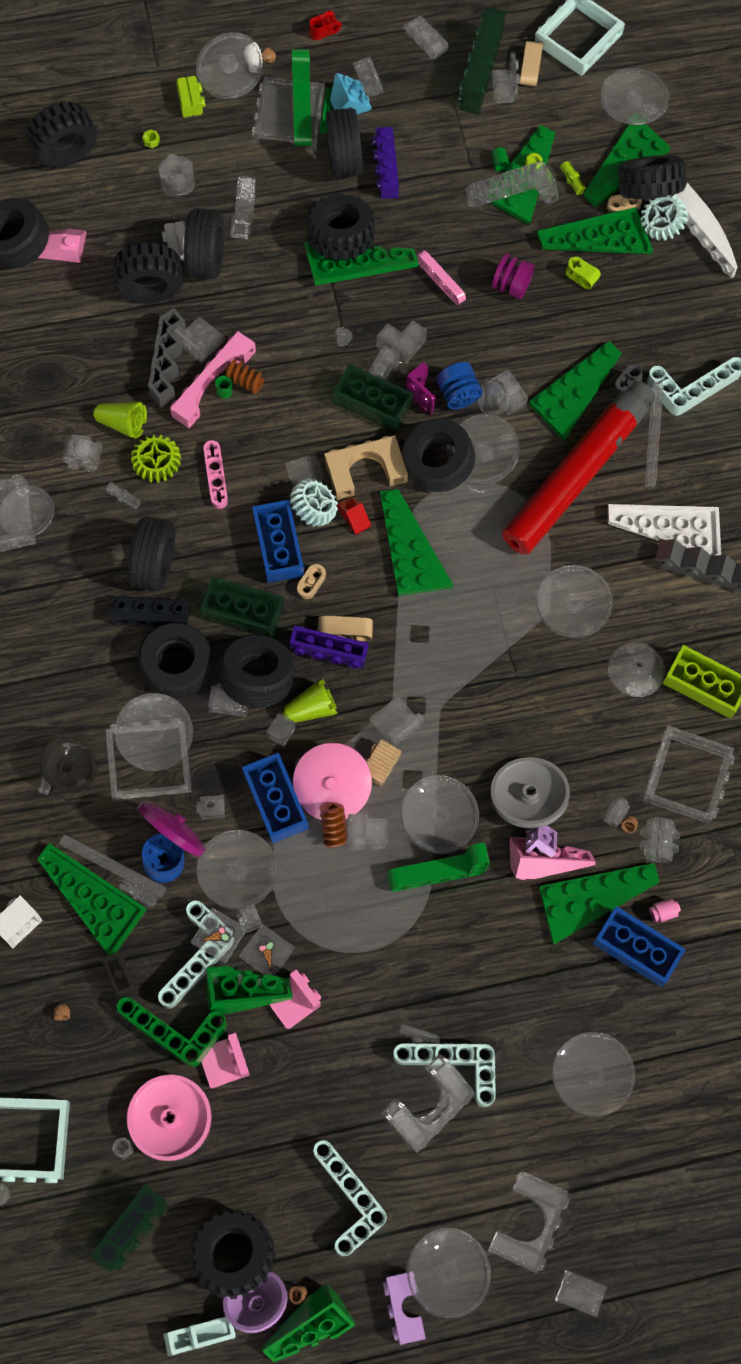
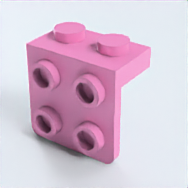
[270,969,321,1029]

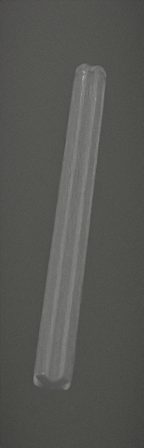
[645,382,663,488]
[60,835,166,898]

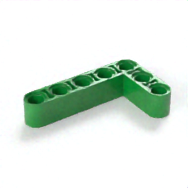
[292,49,312,146]
[387,843,490,892]
[117,997,227,1067]

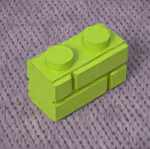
[176,76,205,117]

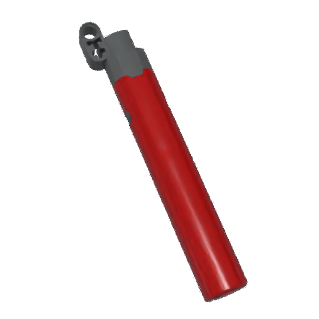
[502,364,652,555]

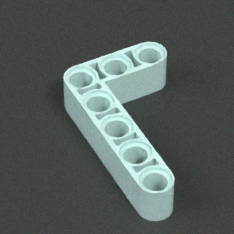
[647,357,741,415]
[158,901,234,1009]
[393,1044,495,1107]
[314,1140,387,1256]

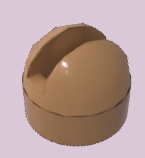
[261,47,276,63]
[621,816,638,833]
[53,1004,70,1021]
[289,1285,308,1304]

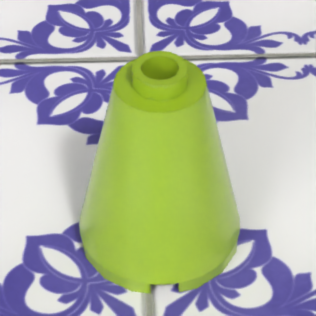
[93,401,147,439]
[282,679,338,723]

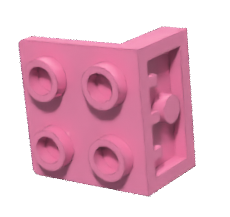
[202,1033,250,1089]

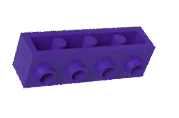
[372,127,399,199]
[290,626,369,669]

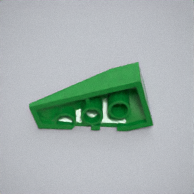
[206,966,293,1014]
[261,1284,356,1362]

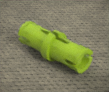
[560,161,586,195]

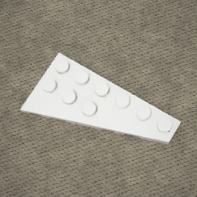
[607,504,721,556]

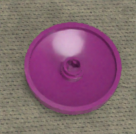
[137,801,206,857]

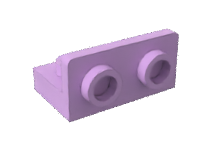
[525,825,557,858]

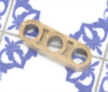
[520,41,543,87]
[317,616,373,641]

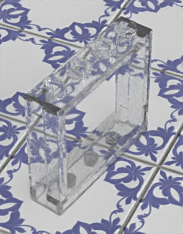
[105,718,192,800]
[642,725,735,824]

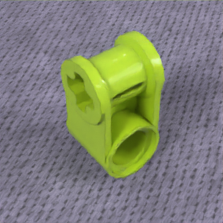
[566,257,601,290]

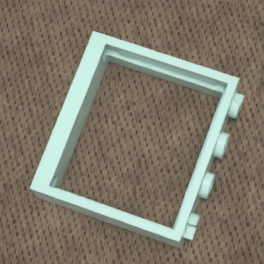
[535,0,625,76]
[0,1098,70,1183]

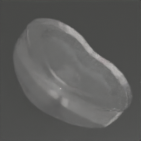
[335,328,353,346]

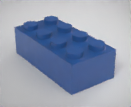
[252,500,304,583]
[242,753,309,844]
[593,906,686,987]

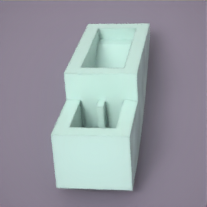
[163,1317,236,1356]

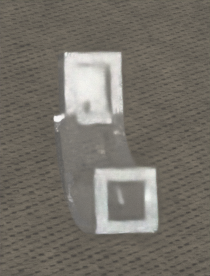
[230,175,256,239]

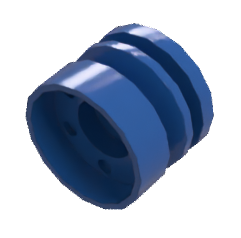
[436,362,483,410]
[142,833,184,883]

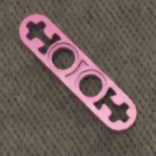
[416,250,466,305]
[204,440,228,509]

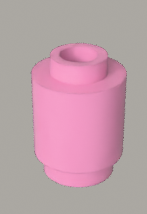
[649,898,680,923]

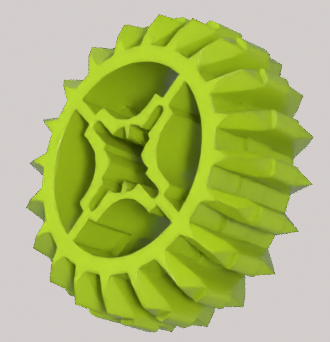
[131,434,181,483]

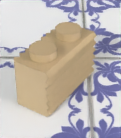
[365,739,402,787]

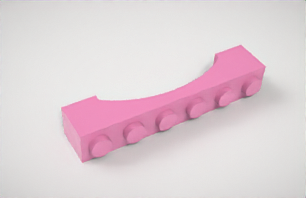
[170,332,256,428]

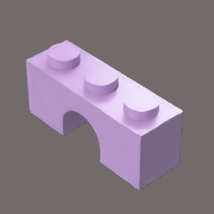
[383,1272,426,1345]

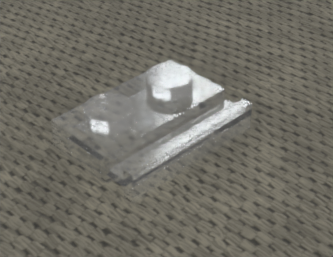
[556,1270,607,1317]

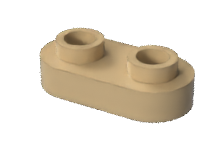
[607,195,642,213]
[297,564,326,599]

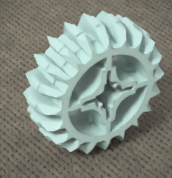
[640,195,688,241]
[290,478,338,527]

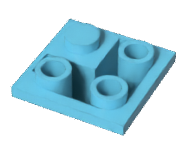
[330,73,372,114]

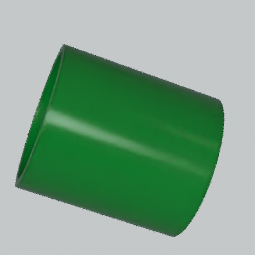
[491,147,510,171]
[215,376,233,399]

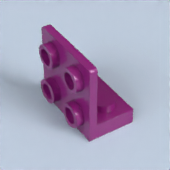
[406,362,435,416]

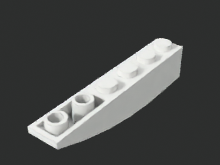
[672,183,737,278]

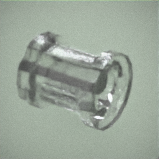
[113,1138,133,1159]

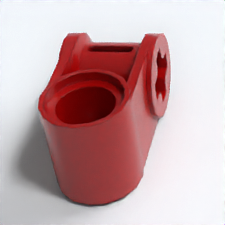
[309,11,342,41]

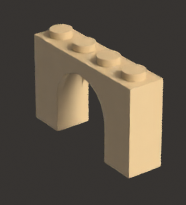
[325,436,408,500]

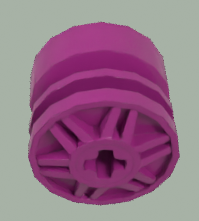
[492,253,535,299]

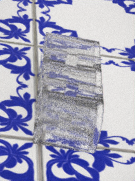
[404,15,448,59]

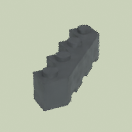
[148,308,186,408]
[655,539,741,592]

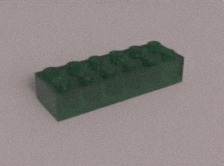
[458,7,506,115]

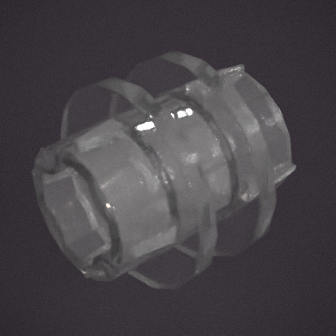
[639,818,680,863]

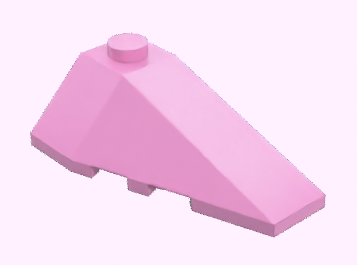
[38,229,86,263]
[510,837,596,880]

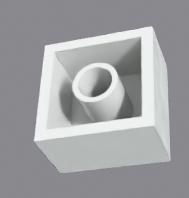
[0,896,43,948]

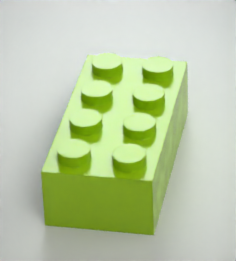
[662,645,741,719]

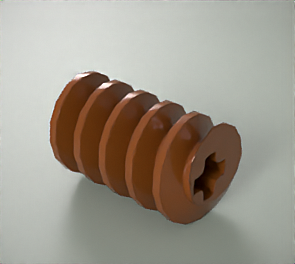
[224,358,264,394]
[319,802,348,847]

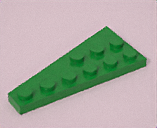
[583,115,671,208]
[486,125,555,226]
[537,207,653,254]
[304,242,418,286]
[529,341,622,442]
[380,489,454,596]
[37,843,147,959]
[539,863,660,945]

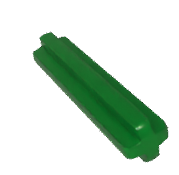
[319,88,332,134]

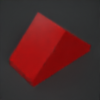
[336,496,371,535]

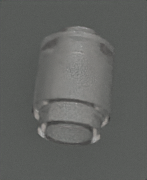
[604,797,630,827]

